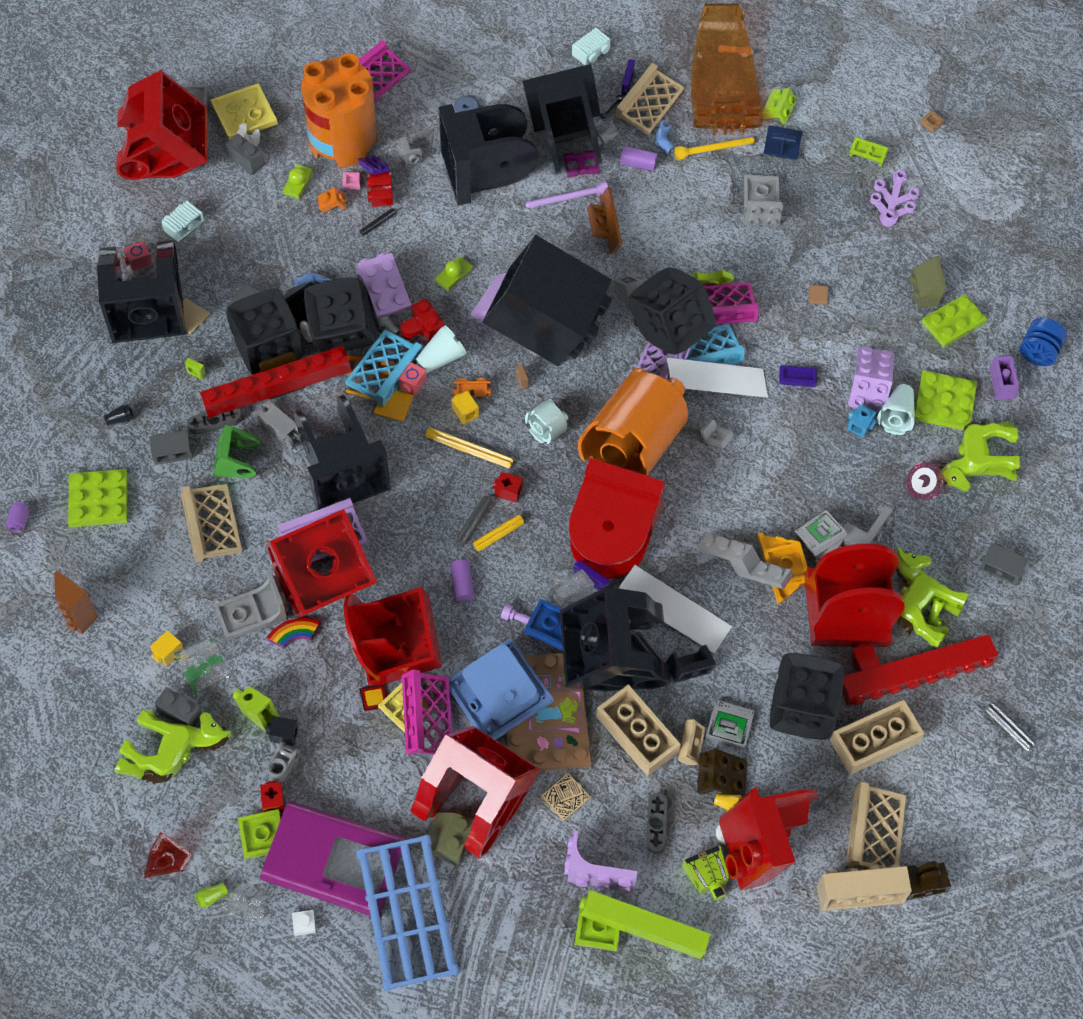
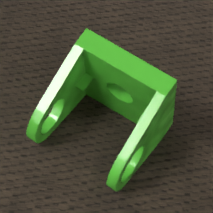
[213,425,260,478]

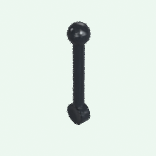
[600,94,623,119]

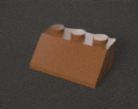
[54,571,98,634]

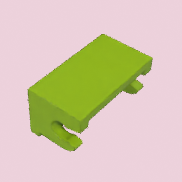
[849,137,888,167]

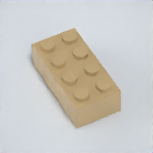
[596,685,681,777]
[830,700,925,775]
[817,864,912,911]

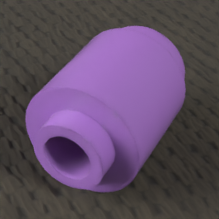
[5,502,30,532]

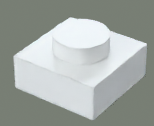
[292,910,316,936]

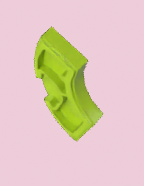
[691,270,734,285]

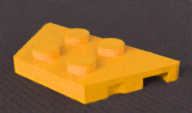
[757,533,808,605]

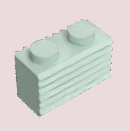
[572,27,610,65]
[162,201,204,242]

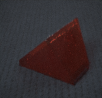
[144,832,193,878]

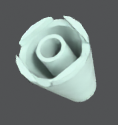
[415,325,467,374]
[877,384,915,435]

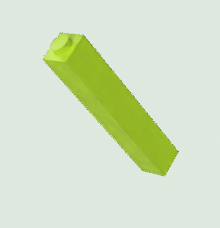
[579,890,711,959]

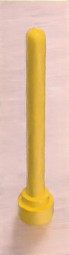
[674,137,755,161]

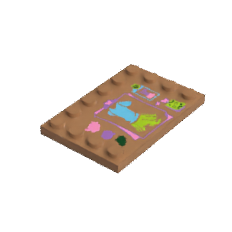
[506,653,591,771]

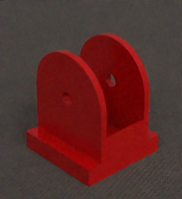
[569,458,665,579]
[804,543,905,647]

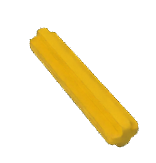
[473,515,524,551]

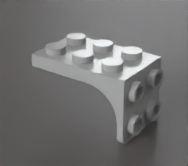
[743,175,783,226]
[214,571,289,641]

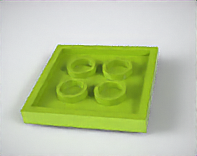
[915,370,977,430]
[68,469,128,527]

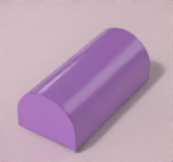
[620,146,658,171]
[450,560,475,602]

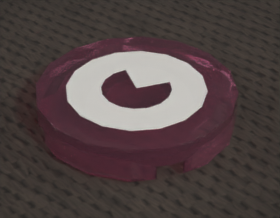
[906,462,945,501]

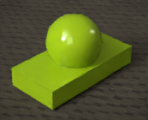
[283,164,313,199]
[435,256,472,291]

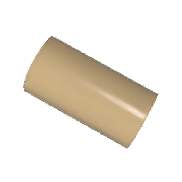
[678,719,705,765]

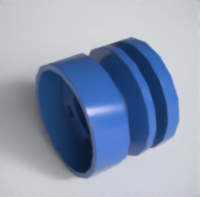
[1019,317,1067,366]

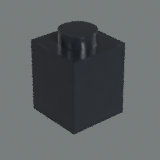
[266,716,299,746]

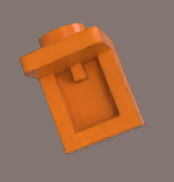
[318,187,347,213]

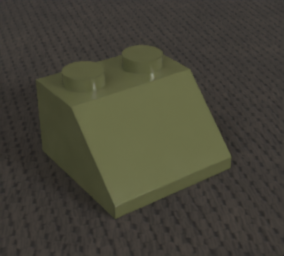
[909,256,946,308]
[420,812,474,866]

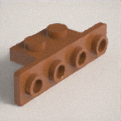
[587,187,622,254]

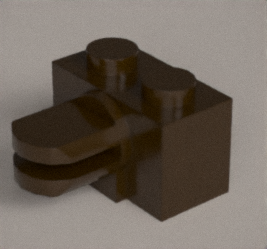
[907,861,951,900]

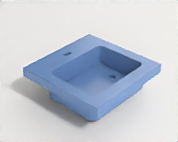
[449,638,554,740]

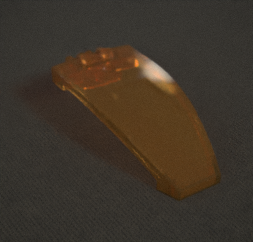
[691,3,763,135]

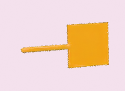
[346,389,414,422]

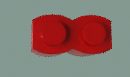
[367,170,393,207]

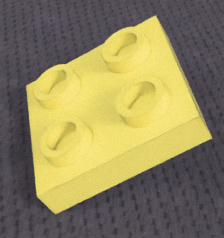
[378,683,433,733]

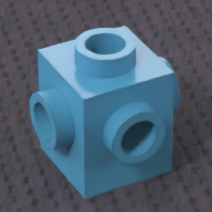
[847,404,877,438]

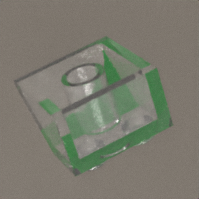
[174,636,230,694]

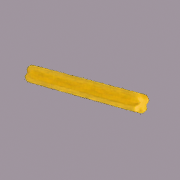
[425,427,513,468]

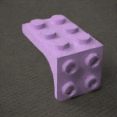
[356,253,411,318]
[848,346,895,412]
[564,830,637,893]

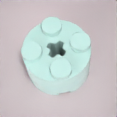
[525,399,568,444]

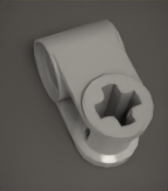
[268,741,301,783]

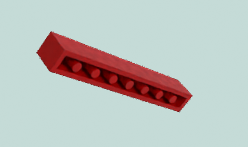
[200,346,351,418]
[842,634,998,706]

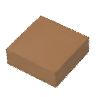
[920,111,945,133]
[809,285,828,305]
[516,364,529,390]

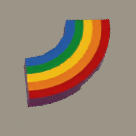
[266,618,321,648]

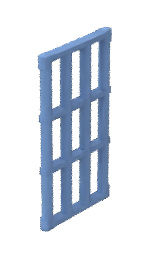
[356,834,459,991]

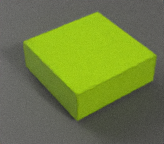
[185,358,206,380]

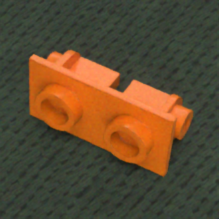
[453,378,491,397]

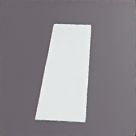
[667,358,768,398]
[619,565,732,653]

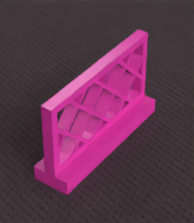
[359,40,411,102]
[703,282,759,325]
[402,670,452,755]

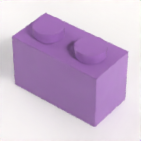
[989,356,1019,400]

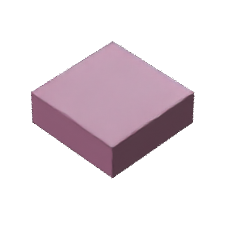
[343,172,361,190]

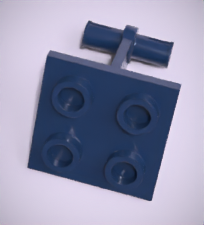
[763,125,803,160]

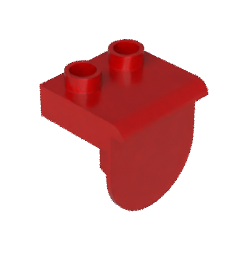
[344,587,442,686]
[719,787,818,891]

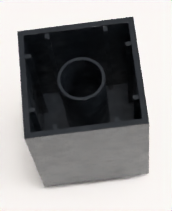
[482,234,613,366]

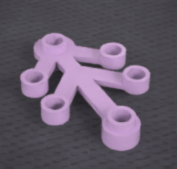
[870,170,919,227]

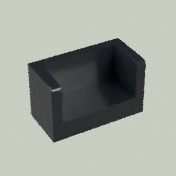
[665,645,716,683]

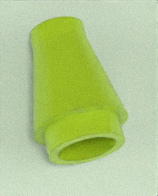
[194,882,228,909]

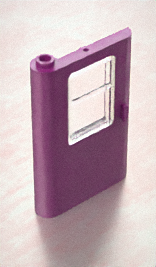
[260,800,410,916]

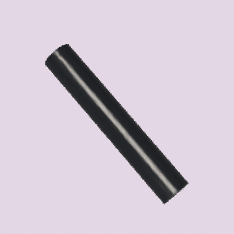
[359,208,396,236]

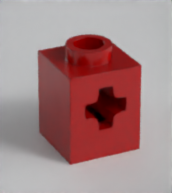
[493,472,523,503]
[850,644,880,672]
[260,781,285,813]

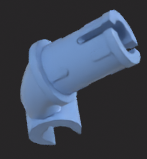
[655,120,675,155]
[293,271,331,286]

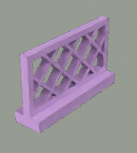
[637,342,692,379]
[278,498,367,564]

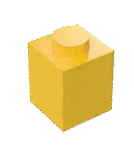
[451,391,479,425]
[150,630,184,666]

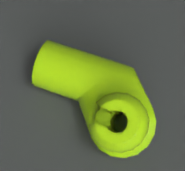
[928,598,945,627]

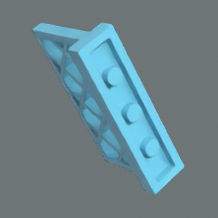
[665,324,744,365]
[345,330,422,407]

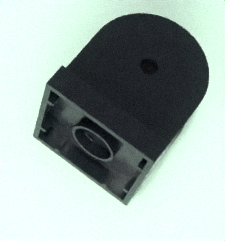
[522,64,602,175]
[438,104,539,205]
[294,394,391,510]

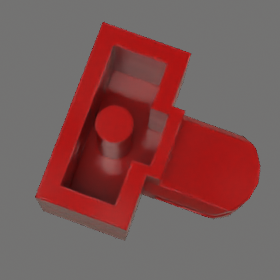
[400,298,445,342]

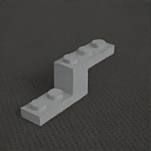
[823,506,893,556]
[697,533,794,589]

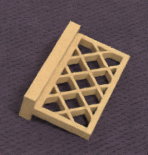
[614,63,685,135]
[181,484,242,563]
[846,782,906,869]

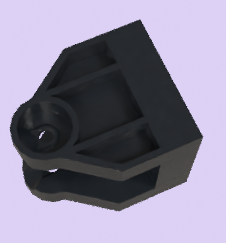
[97,240,186,343]
[560,587,670,692]

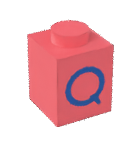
[122,241,153,272]
[399,362,427,396]

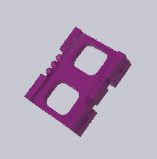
[563,150,599,178]

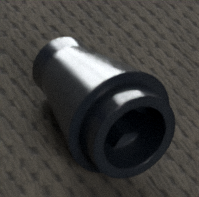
[104,404,134,426]

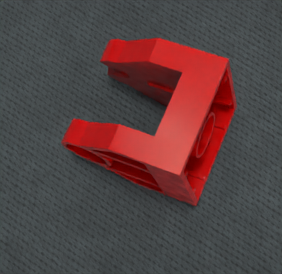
[116,70,208,180]
[266,509,377,617]
[411,725,541,859]

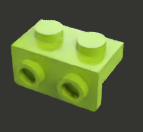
[762,88,796,124]

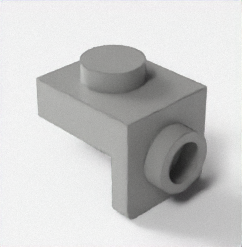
[397,137,422,165]
[701,419,734,449]

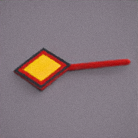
[359,684,387,712]

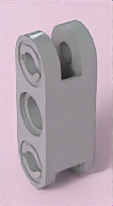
[253,400,300,449]

